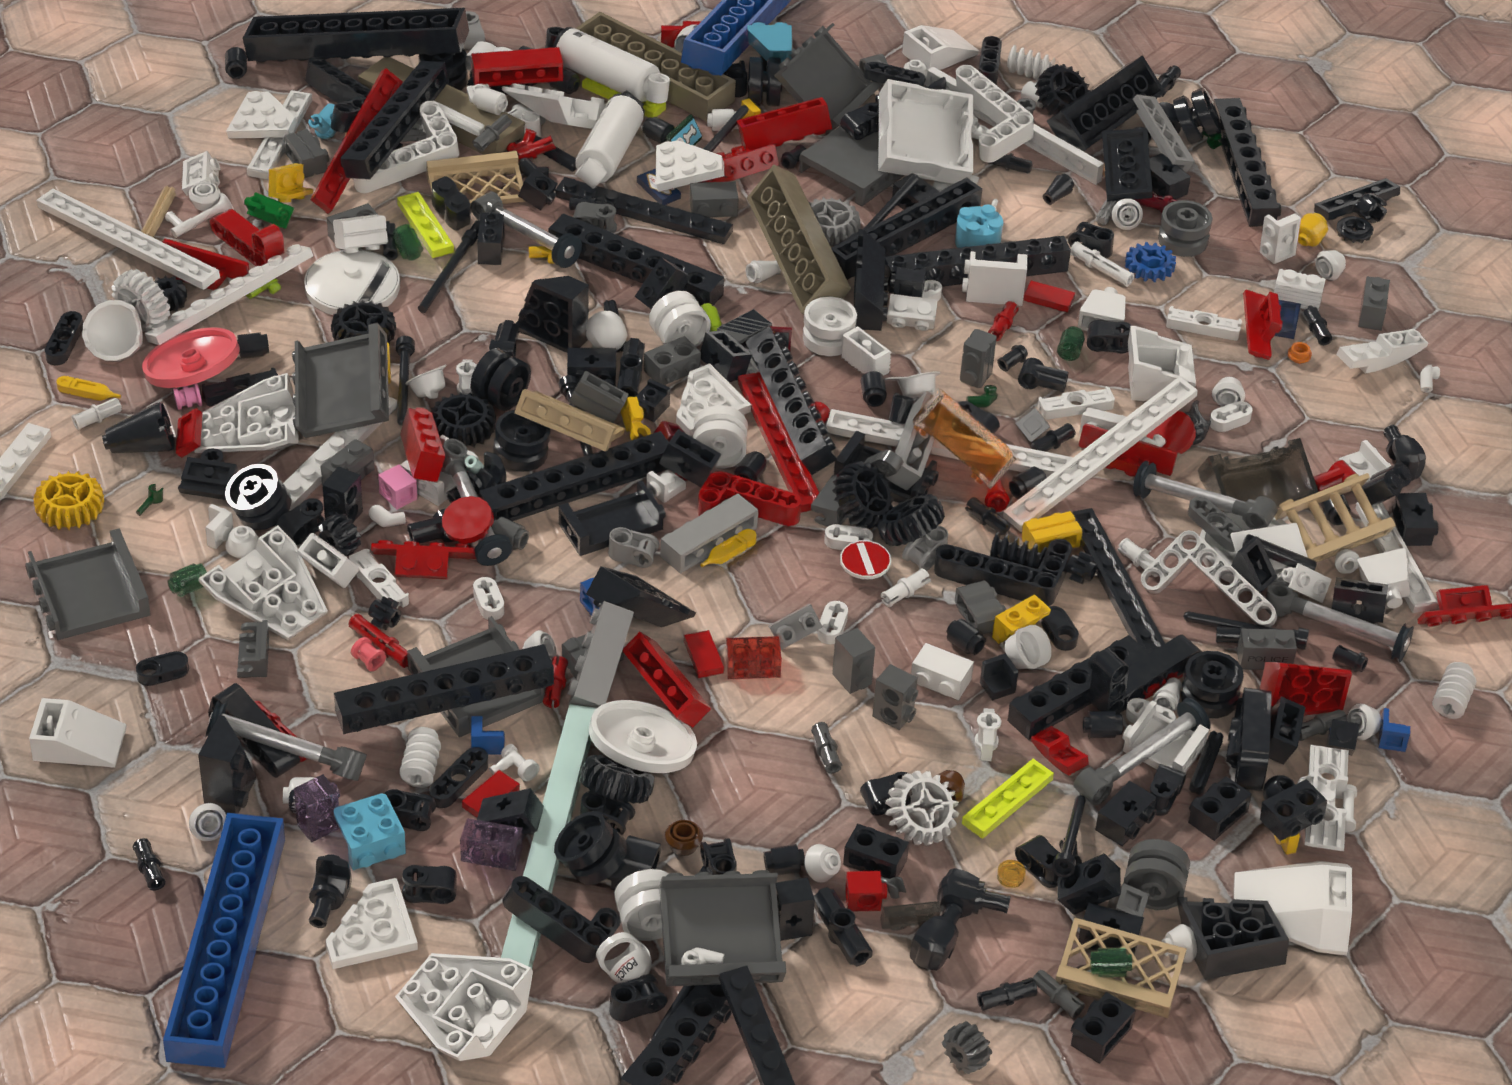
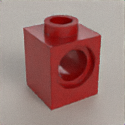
[845,871,887,912]

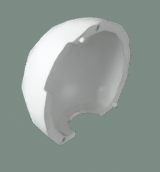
[82,300,143,361]

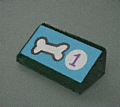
[666,114,702,146]

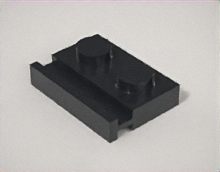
[178,457,238,500]

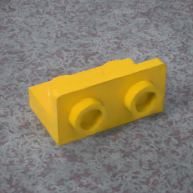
[268,163,313,203]
[992,594,1051,644]

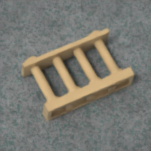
[1275,473,1396,563]

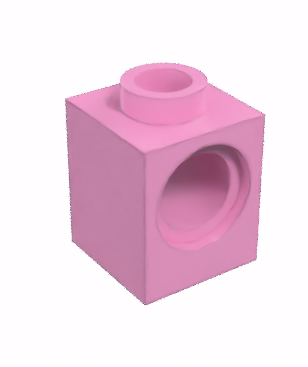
[378,465,417,510]

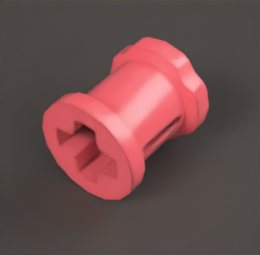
[351,637,386,671]

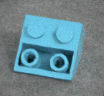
[747,22,793,63]

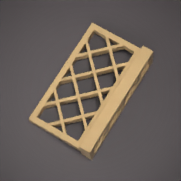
[427,151,525,212]
[515,389,625,451]
[1056,918,1187,1018]

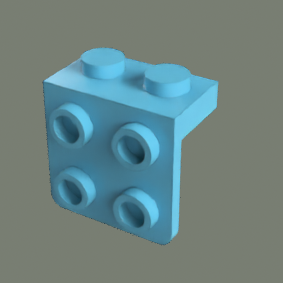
[333,793,406,870]

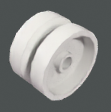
[649,291,711,347]
[803,297,857,356]
[693,405,748,469]
[614,869,670,941]

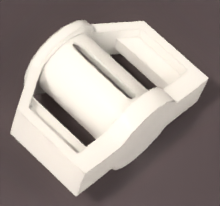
[456,360,476,396]
[974,708,1001,761]

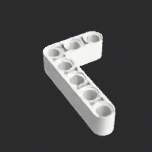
[956,65,1034,163]
[353,101,459,194]
[1141,530,1277,627]

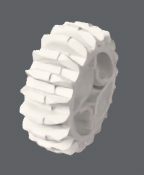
[111,269,170,332]
[885,771,960,846]

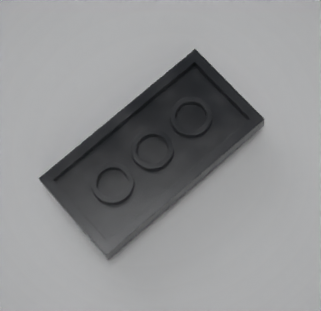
[1102,128,1153,201]

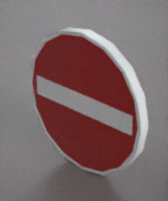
[840,541,891,579]

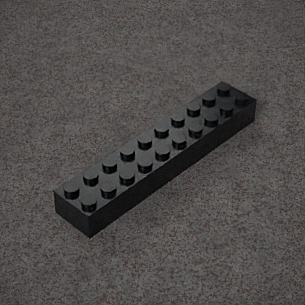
[242,8,469,63]

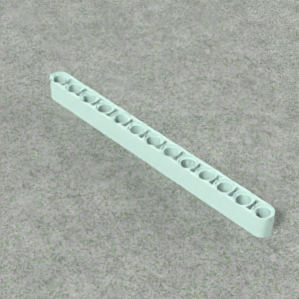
[501,704,597,969]

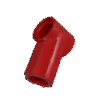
[1307,460,1359,495]

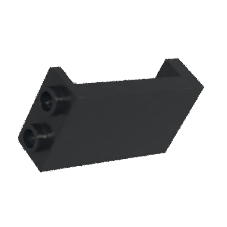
[834,431,939,503]
[559,481,666,556]

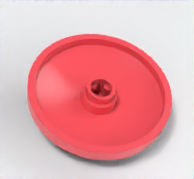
[142,328,240,388]

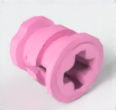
[173,383,202,410]

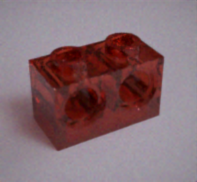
[725,636,782,679]

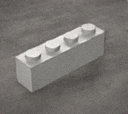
[886,391,947,491]
[660,494,758,574]
[567,601,634,708]

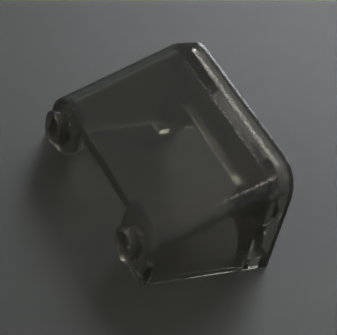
[1197,438,1318,512]

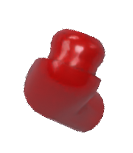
[507,129,537,156]

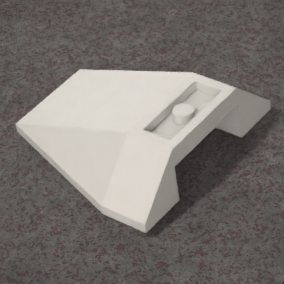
[502,83,606,129]
[194,373,298,453]
[198,525,328,640]
[1234,861,1352,956]
[395,953,533,1061]

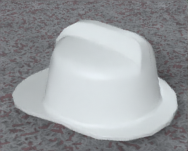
[405,365,447,399]
[884,371,940,399]
[1005,625,1052,669]

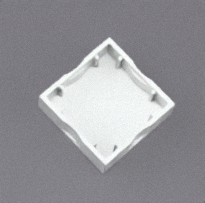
[878,79,973,184]

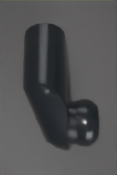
[518,158,549,177]

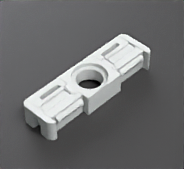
[1166,306,1242,341]
[1037,386,1115,420]
[349,549,409,609]

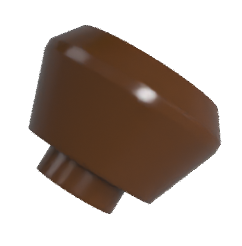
[932,770,965,804]
[665,820,703,856]

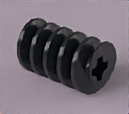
[990,531,1047,569]

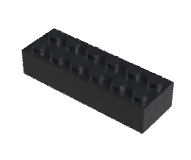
[1047,55,1166,151]

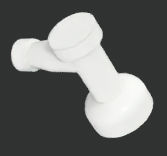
[489,744,540,781]

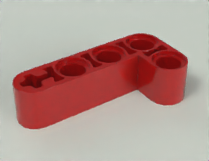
[210,209,285,267]
[698,471,802,526]

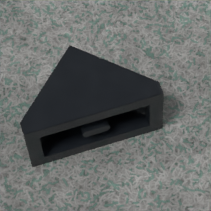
[1231,536,1277,593]

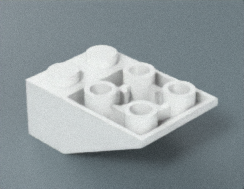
[902,25,980,70]
[29,698,127,768]

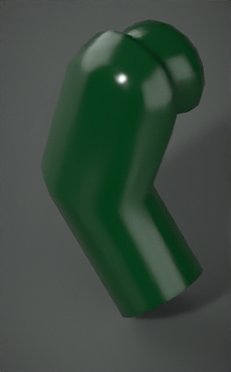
[966,385,998,408]

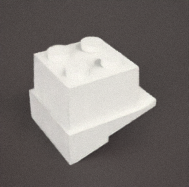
[1128,326,1196,401]

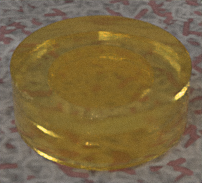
[997,860,1026,888]

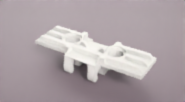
[1298,745,1357,851]

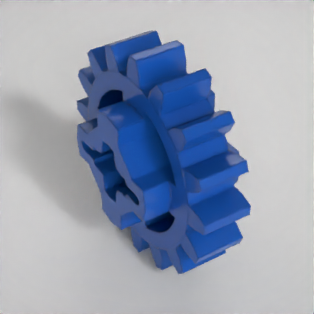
[1125,242,1176,282]

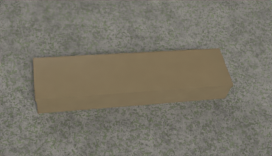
[358,57,525,155]

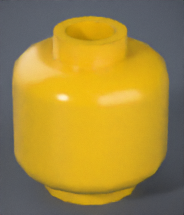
[1298,213,1328,247]

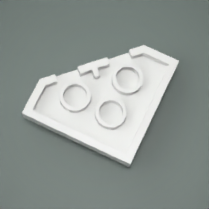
[226,91,298,139]
[656,140,724,192]
[676,363,751,437]
[326,878,418,969]

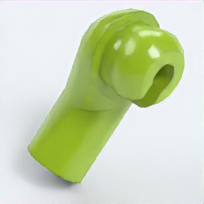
[246,278,281,299]

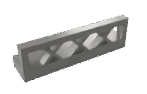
[1133,95,1195,172]

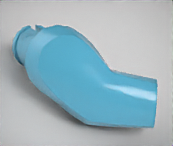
[308,103,336,139]

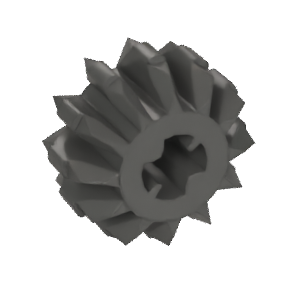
[942,1021,993,1074]

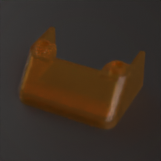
[913,387,1017,489]

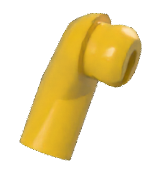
[528,246,555,264]

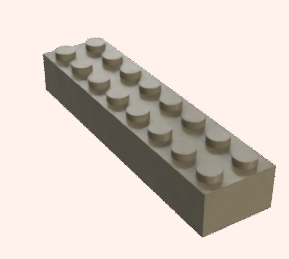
[575,12,736,122]
[747,165,851,315]

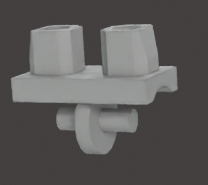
[768,603,823,650]

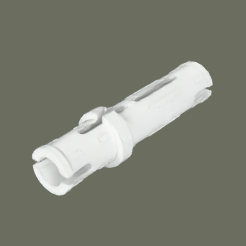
[1070,241,1134,287]

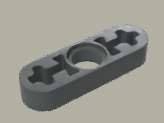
[864,450,904,479]
[1188,497,1243,552]

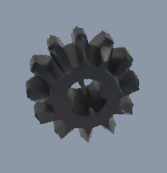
[154,275,187,312]
[319,513,361,556]

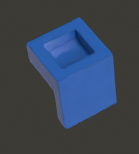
[1379,708,1411,752]
[471,716,505,755]

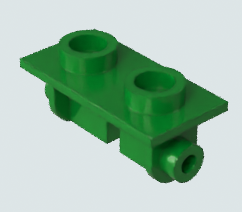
[244,192,294,229]

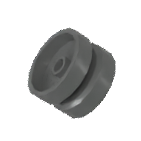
[1158,200,1213,257]
[1123,839,1191,910]

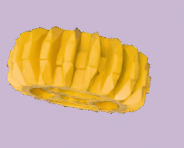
[33,470,104,530]

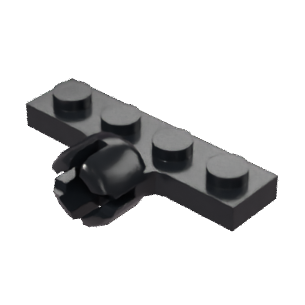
[1314,178,1400,223]

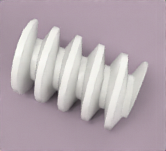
[1007,45,1055,80]
[1432,662,1477,719]
[400,727,441,788]

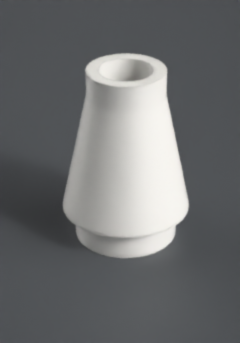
[746,260,781,284]
[1153,678,1182,711]

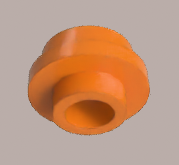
[1288,342,1312,364]

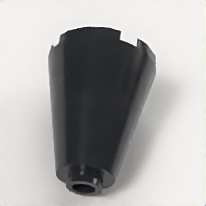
[102,402,175,453]

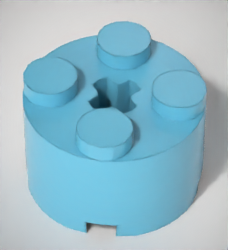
[955,204,1003,248]

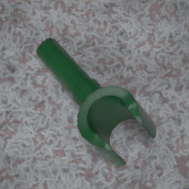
[1202,128,1222,149]
[136,484,164,516]

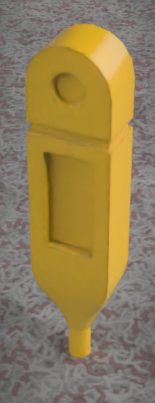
[56,376,121,401]
[700,529,757,567]

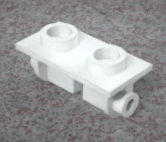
[1282,563,1332,603]

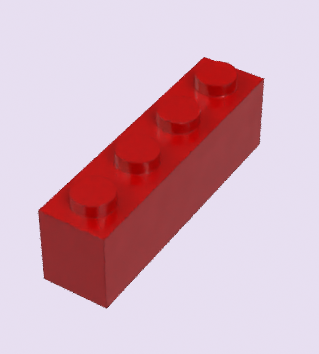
[471,47,563,86]
[737,97,832,150]
[400,407,445,483]
[622,631,711,728]

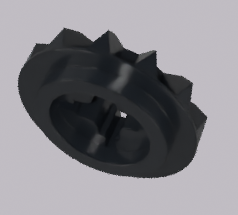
[1336,216,1373,243]

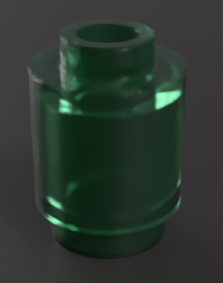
[393,224,424,261]
[1057,326,1085,361]
[167,563,207,597]
[1090,948,1132,977]

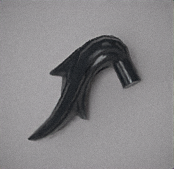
[1184,400,1211,445]

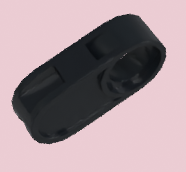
[1041,606,1079,651]
[136,651,189,686]

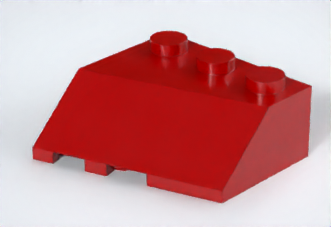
[1260,662,1352,716]

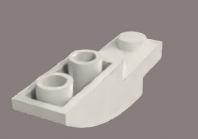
[1336,329,1428,374]

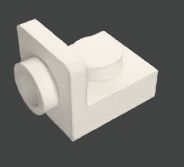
[647,470,686,503]

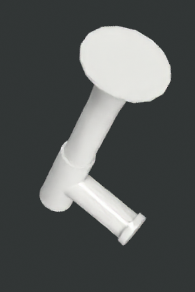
[165,193,234,238]

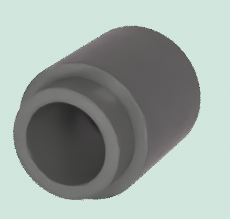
[492,517,529,550]

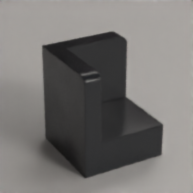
[980,653,1018,701]

